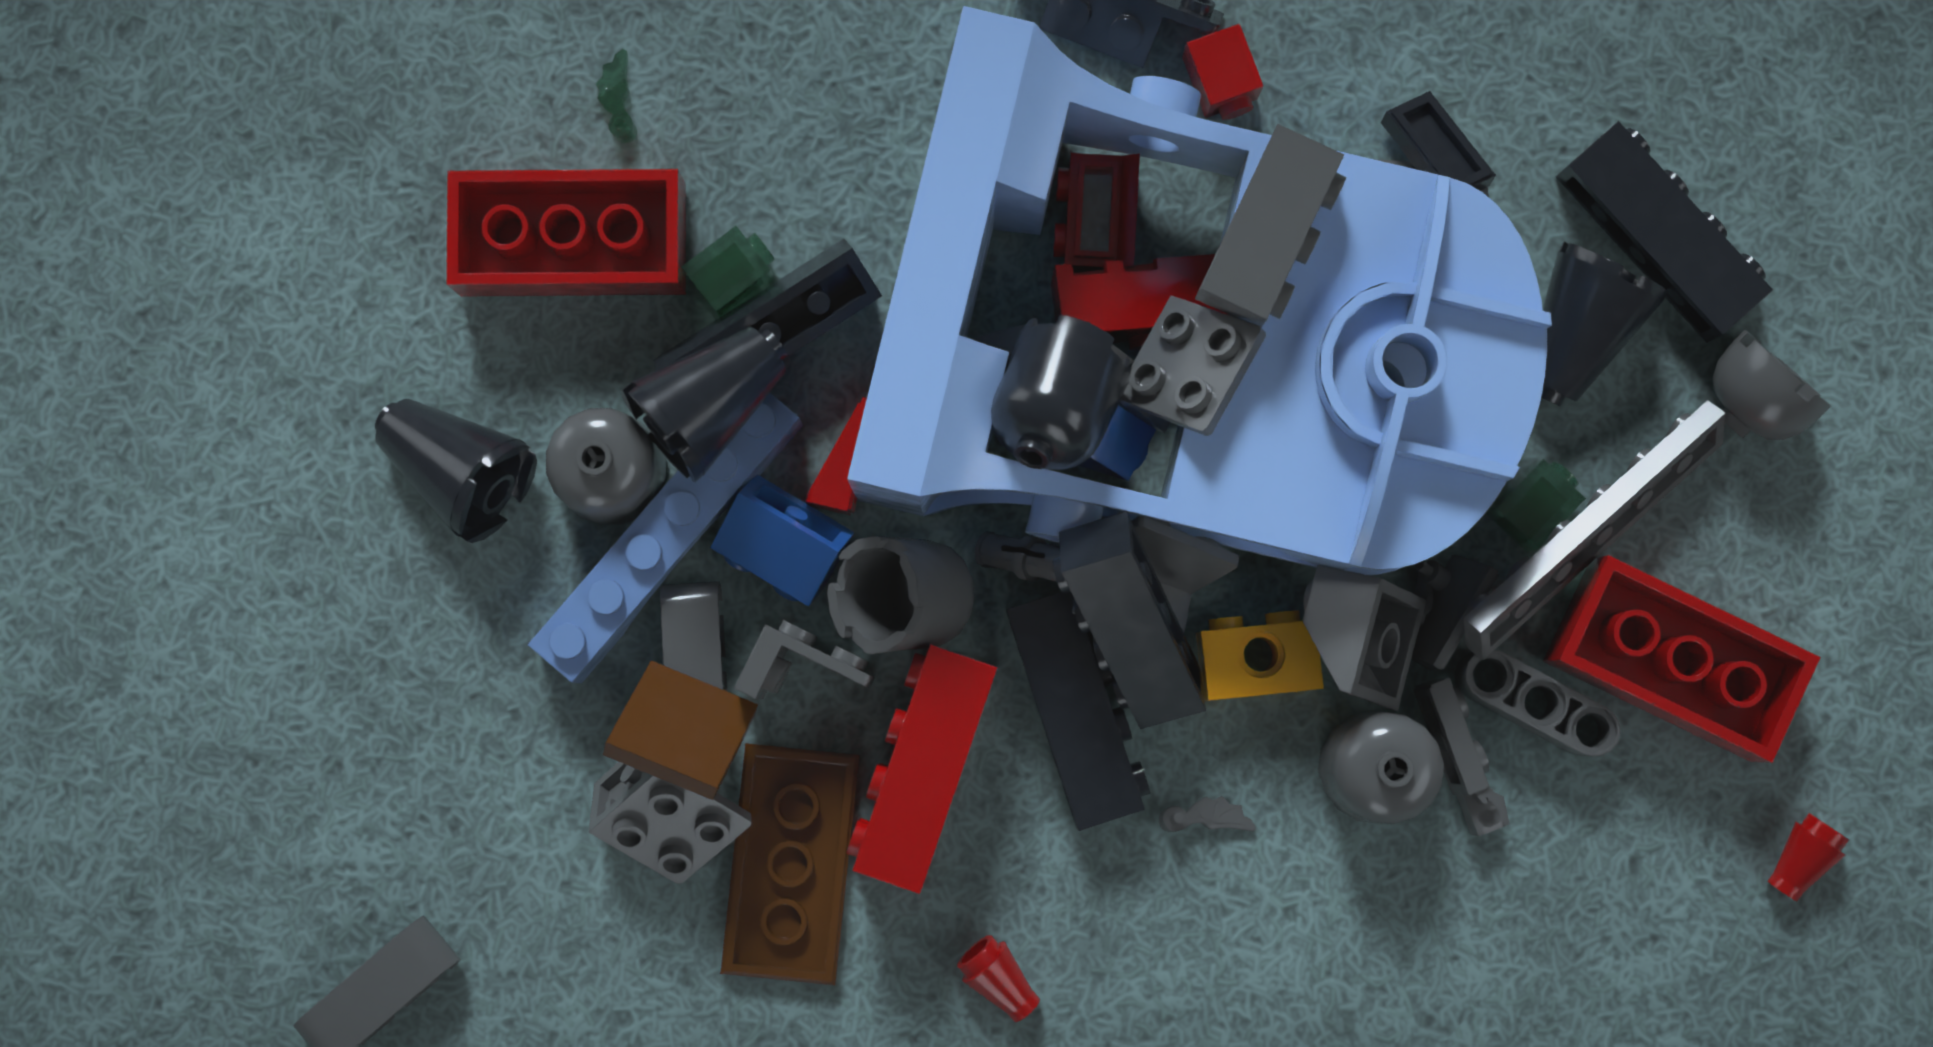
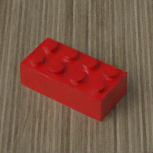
[446,169,686,297]
[1543,555,1821,763]
[846,644,998,894]

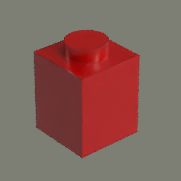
[1182,23,1264,120]

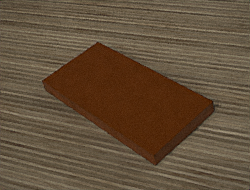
[720,743,860,986]

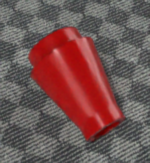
[1767,813,1849,902]
[957,935,1040,1022]

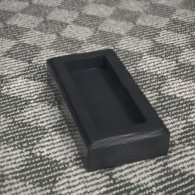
[1381,91,1496,191]

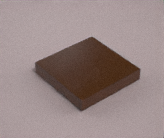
[603,660,759,800]

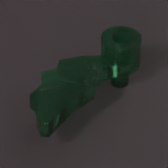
[595,49,637,143]

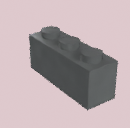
[1195,124,1346,327]

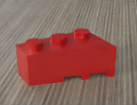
[1051,254,1228,351]

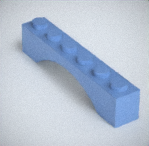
[528,393,803,683]

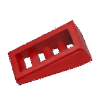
[805,397,867,516]

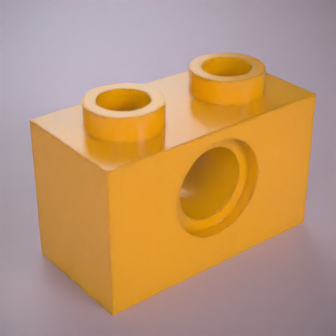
[1196,610,1324,701]

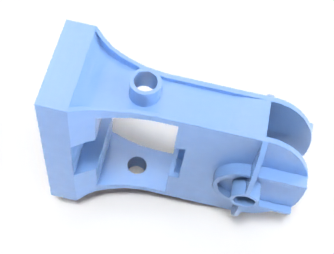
[847,6,1552,576]

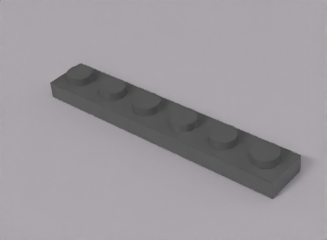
[1463,400,1726,660]

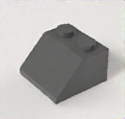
[1303,565,1426,711]

